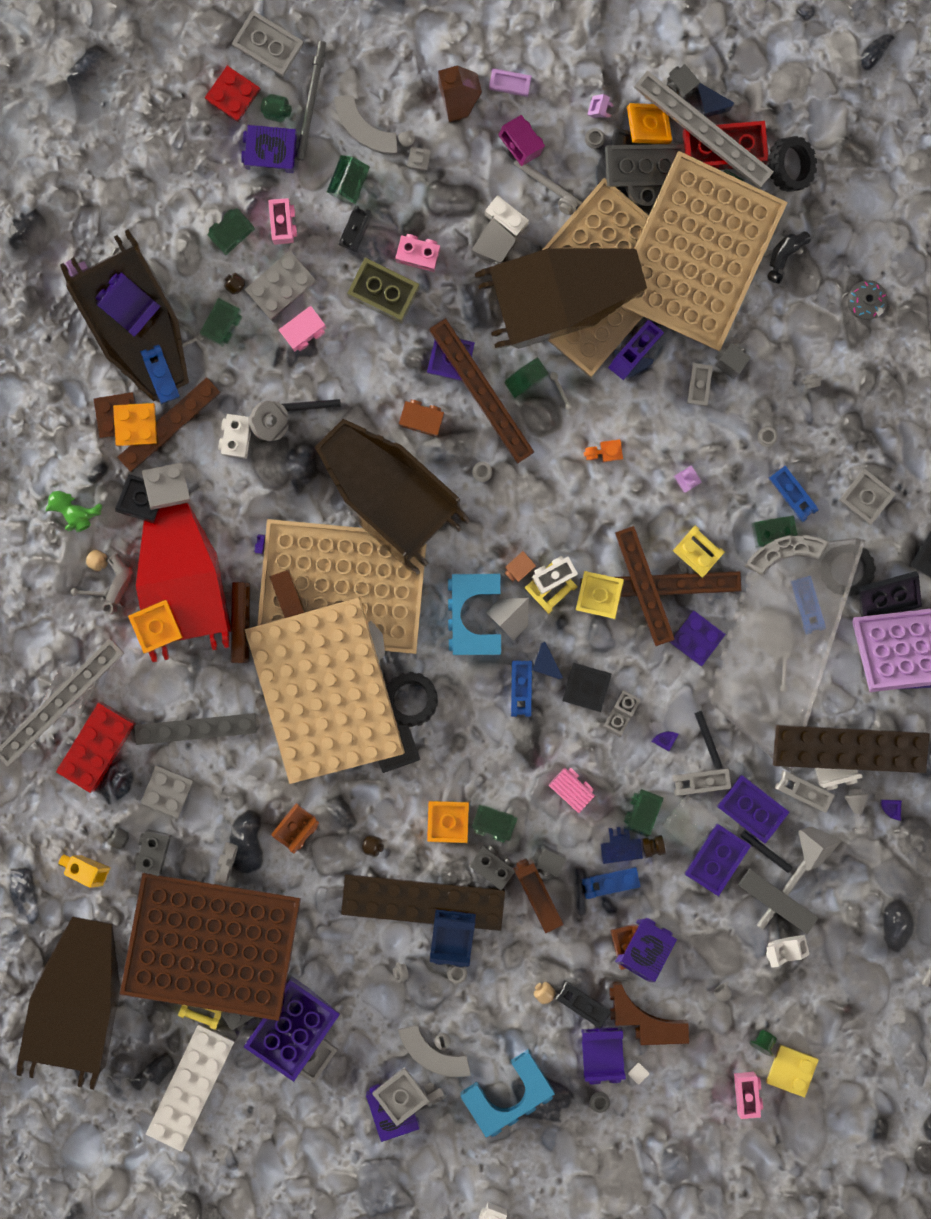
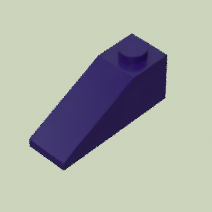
[608,320,664,380]

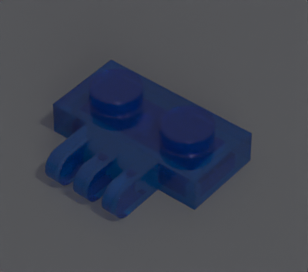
[600,826,643,864]

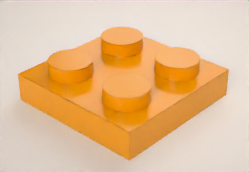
[627,103,672,144]
[113,403,157,446]
[128,600,183,654]
[427,801,469,843]

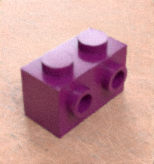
[498,115,545,166]

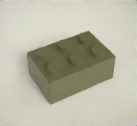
[347,258,420,324]

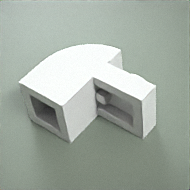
[767,935,810,967]

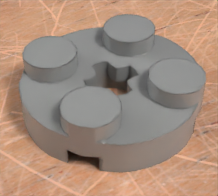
[248,401,289,441]
[214,842,238,884]

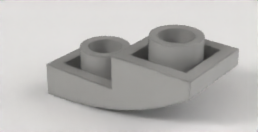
[602,690,640,737]

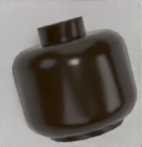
[224,273,245,295]
[362,835,384,857]

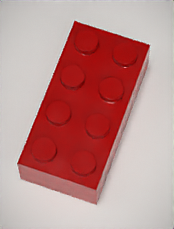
[682,121,769,170]
[56,702,136,793]

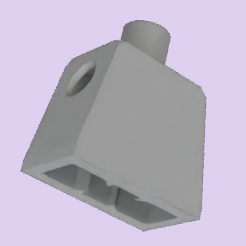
[471,218,522,265]

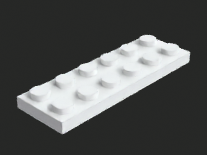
[146,1023,235,1152]

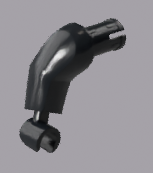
[767,231,811,284]

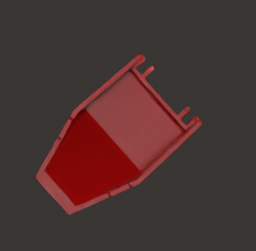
[136,502,231,662]

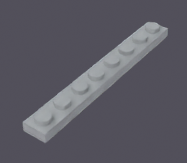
[634,70,774,189]
[0,639,125,767]

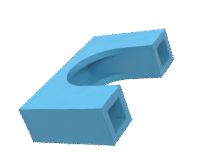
[448,574,501,655]
[460,1049,555,1138]

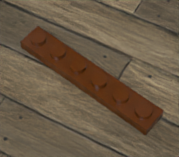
[117,377,221,473]
[615,526,675,646]

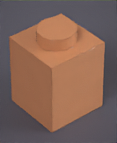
[505,551,536,582]

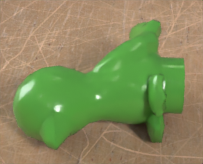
[46,491,102,532]

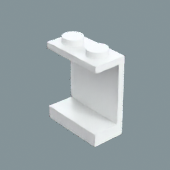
[815,768,862,790]

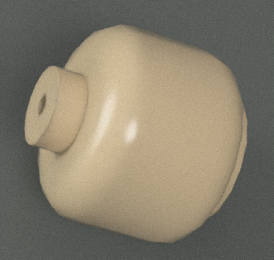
[86,550,108,572]
[534,982,556,1004]

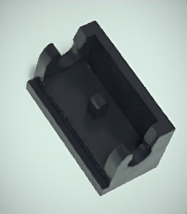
[338,206,372,252]

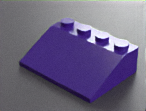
[244,976,340,1082]

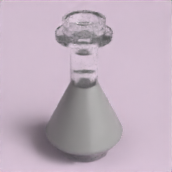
[845,788,869,834]

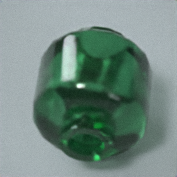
[261,94,292,123]

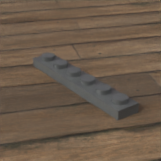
[134,713,257,745]

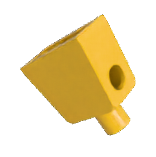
[58,854,111,888]

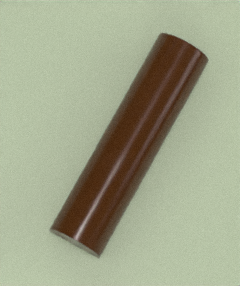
[230,582,250,663]

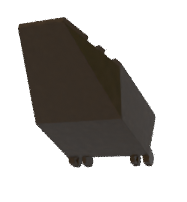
[60,229,189,401]
[475,248,647,349]
[315,419,470,575]
[17,916,121,1090]

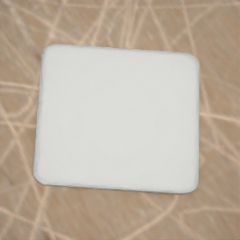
[628,1063,649,1085]

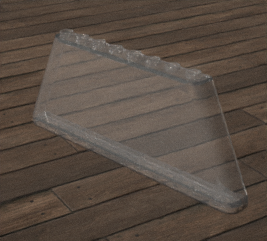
[708,538,865,771]

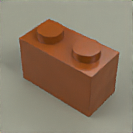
[399,399,444,437]

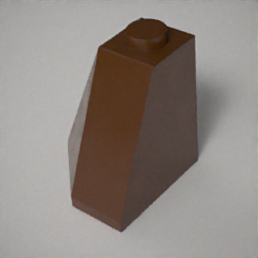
[438,65,482,122]

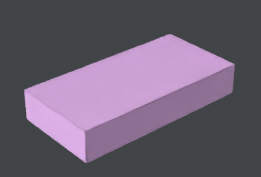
[489,69,532,97]

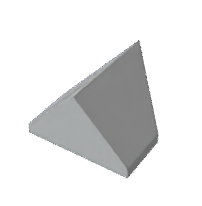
[485,598,529,641]
[798,827,843,871]

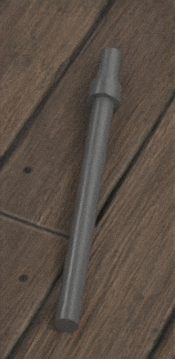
[296,41,326,161]

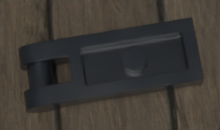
[554,980,612,1029]

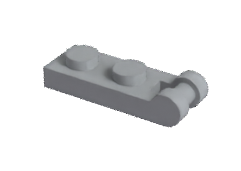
[672,768,731,796]
[775,770,835,813]

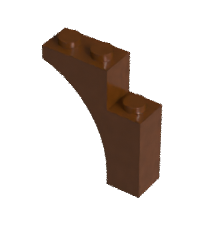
[514,858,564,934]
[609,982,689,1045]

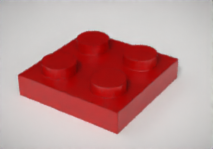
[205,65,261,122]

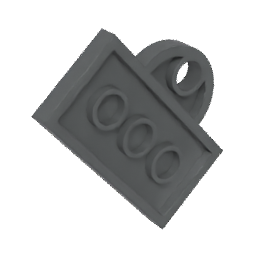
[605,144,685,207]

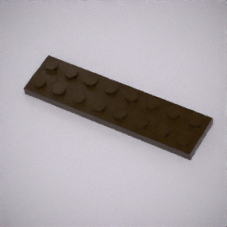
[773,725,930,773]
[341,874,505,931]

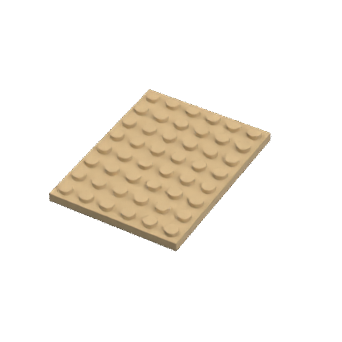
[621,151,788,351]
[542,178,649,377]
[257,519,427,654]
[245,597,405,784]

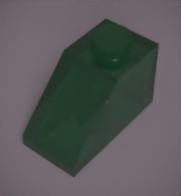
[504,357,549,399]

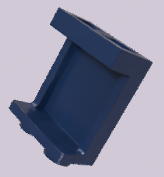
[430,910,476,967]

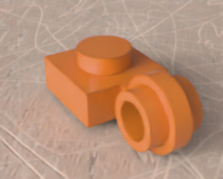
[584,439,623,462]

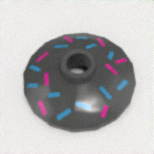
[848,280,888,320]

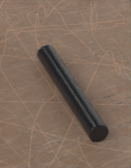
[282,399,341,411]
[694,710,723,770]
[740,830,793,873]

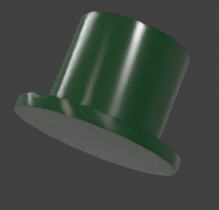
[749,1030,777,1057]

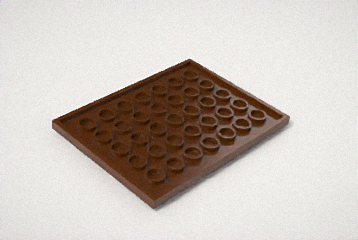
[120,873,301,1021]

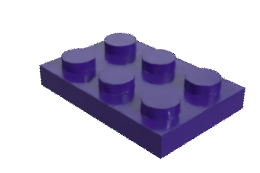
[716,775,790,844]
[684,823,751,897]

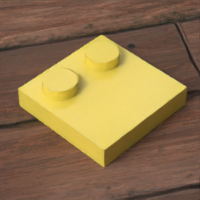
[576,571,624,619]
[766,1044,819,1098]

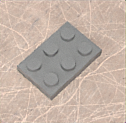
[232,10,304,77]
[245,250,317,321]

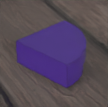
[254,534,266,555]
[651,731,679,751]
[880,799,902,821]

